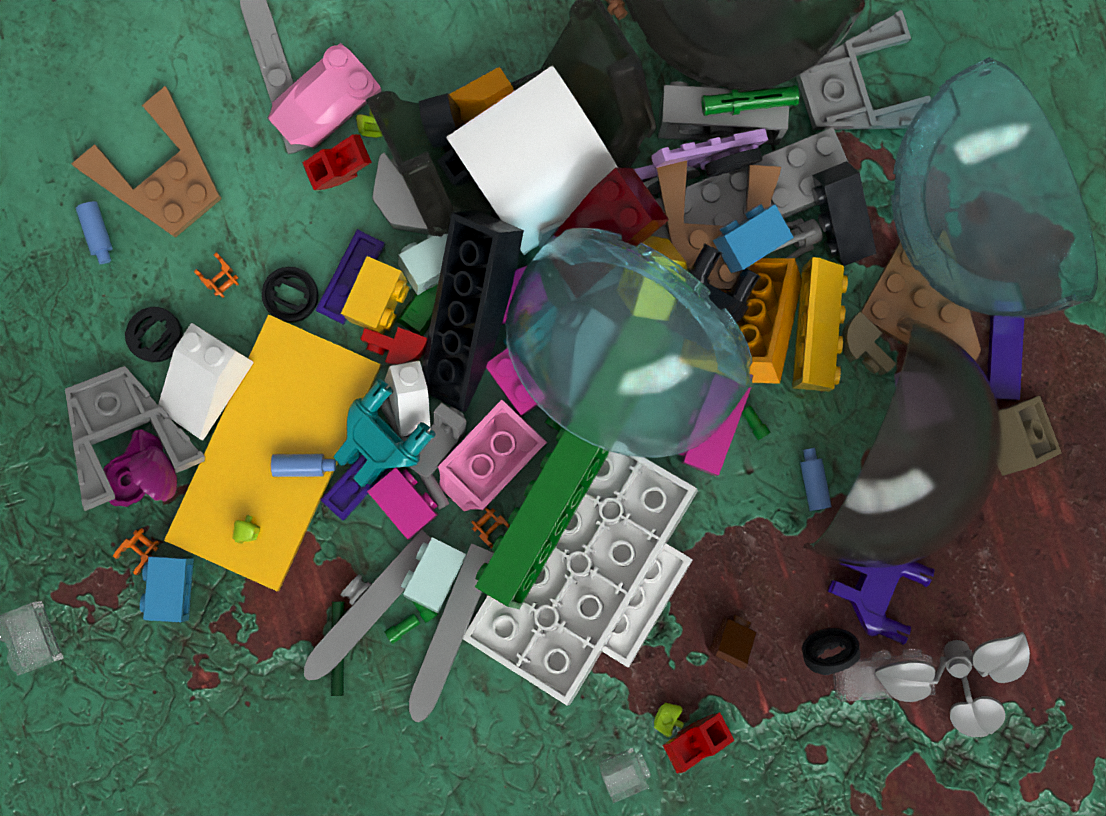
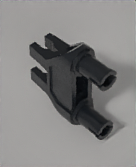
[667,243,761,351]

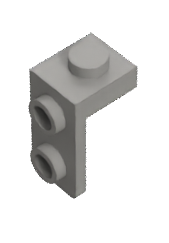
[409,402,466,479]

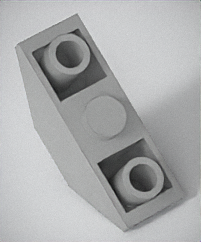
[372,152,441,235]

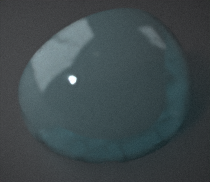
[891,57,1098,318]
[505,228,753,458]

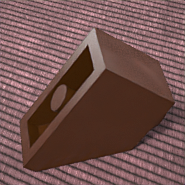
[709,615,756,670]

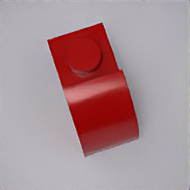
[302,134,372,190]
[360,327,428,366]
[663,712,735,774]

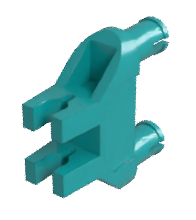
[333,379,436,487]

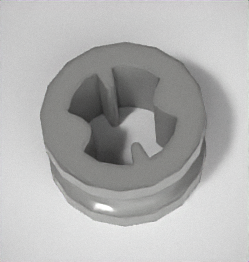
[340,574,371,605]

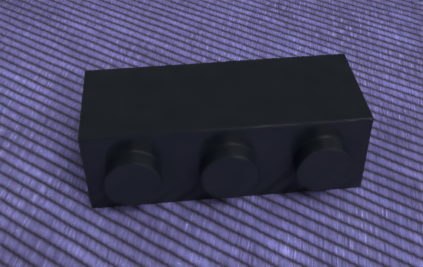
[811,161,877,266]

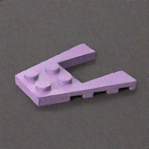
[634,128,768,183]

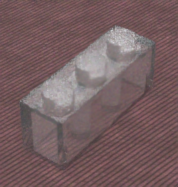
[833,649,936,702]

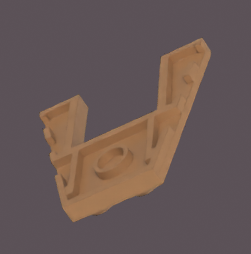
[71,86,222,238]
[655,161,781,291]

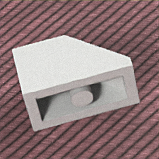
[384,361,431,437]

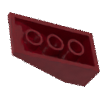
[542,168,669,298]

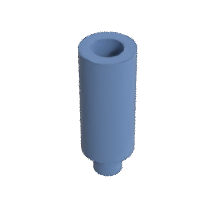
[75,201,113,264]
[800,448,832,511]
[271,454,336,477]

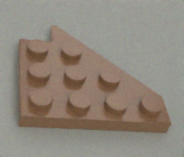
[860,230,981,378]

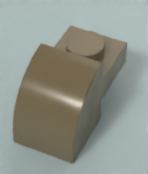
[842,311,896,375]

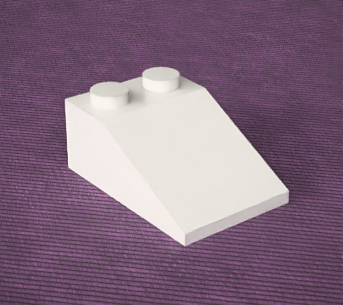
[158,323,254,440]

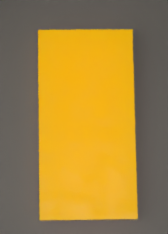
[164,314,382,591]

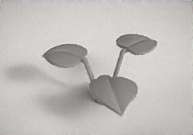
[875,632,1030,737]

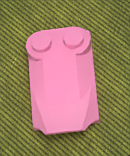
[267,43,382,150]
[438,400,547,512]

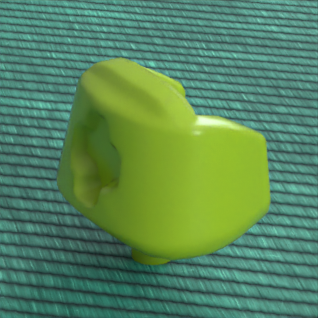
[356,109,389,138]
[233,515,260,544]
[654,703,684,737]

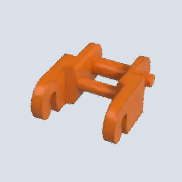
[194,252,239,298]
[471,507,510,549]
[113,528,159,576]

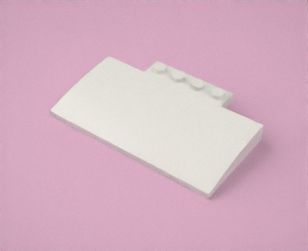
[463,441,698,705]

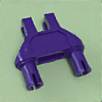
[827,551,935,645]

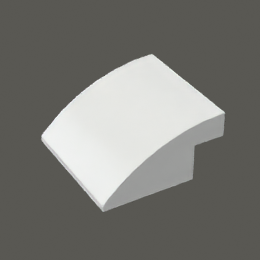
[446,65,618,255]

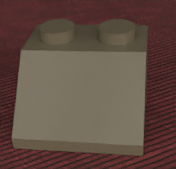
[980,396,1062,476]

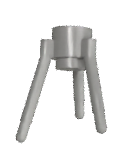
[772,218,822,259]

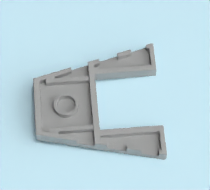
[795,10,939,130]
[65,366,205,511]

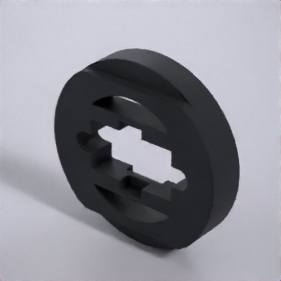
[705,148,763,177]
[262,267,319,322]
[125,306,183,362]
[802,628,861,675]

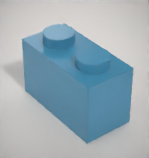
[713,204,794,273]
[140,556,194,622]

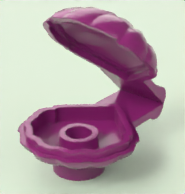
[103,429,177,507]

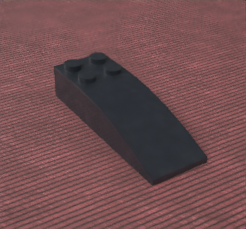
[422,210,524,412]

